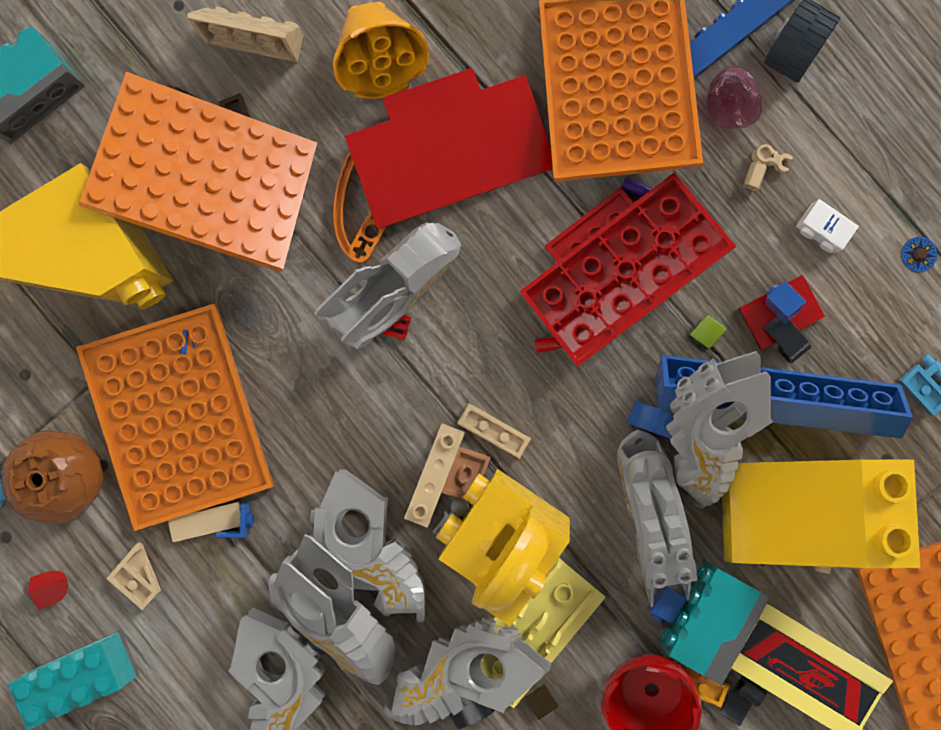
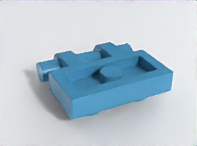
[898,354,941,416]

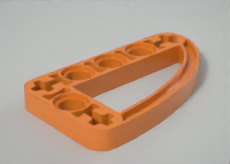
[333,153,387,264]

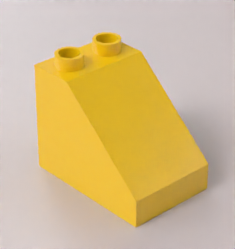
[0,163,174,309]
[722,460,920,568]

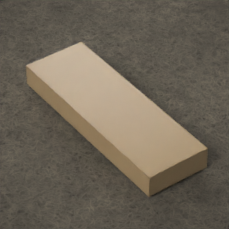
[457,403,531,459]
[168,501,241,542]

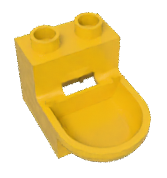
[435,469,570,627]

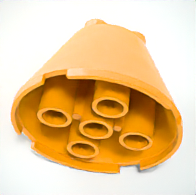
[333,2,429,99]

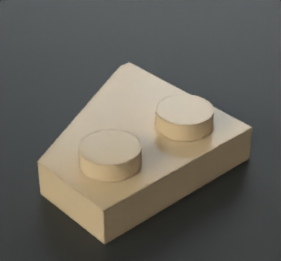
[106,542,161,610]

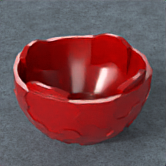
[601,655,702,730]

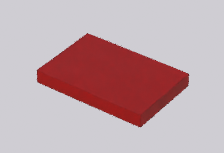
[738,275,825,350]

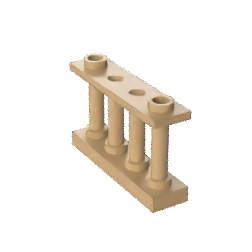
[404,423,465,528]

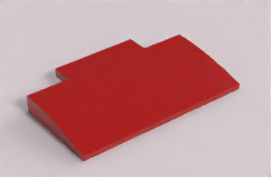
[344,68,553,230]
[519,173,736,367]

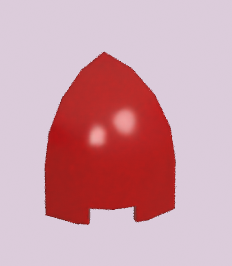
[28,570,68,610]

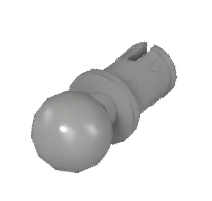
[432,498,469,536]

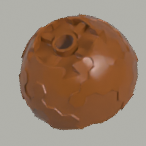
[1,430,103,525]

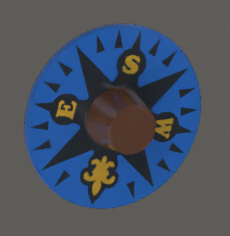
[901,237,937,272]

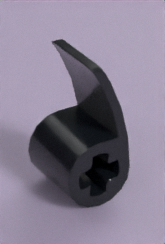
[763,316,811,364]
[720,676,768,726]
[449,700,495,729]

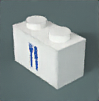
[795,199,859,253]

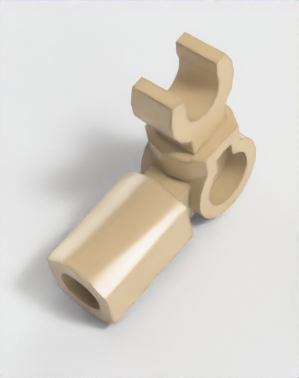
[743,144,793,191]

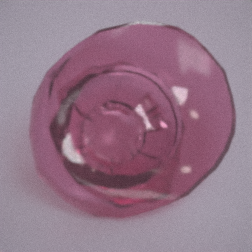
[707,67,762,129]

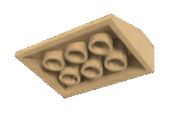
[187,7,303,62]

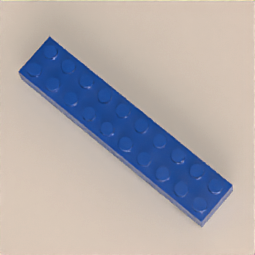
[656,355,913,439]

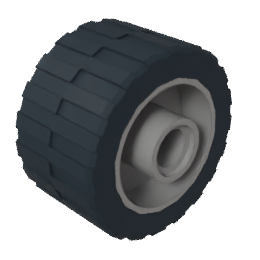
[764,0,841,83]

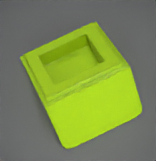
[690,315,726,349]

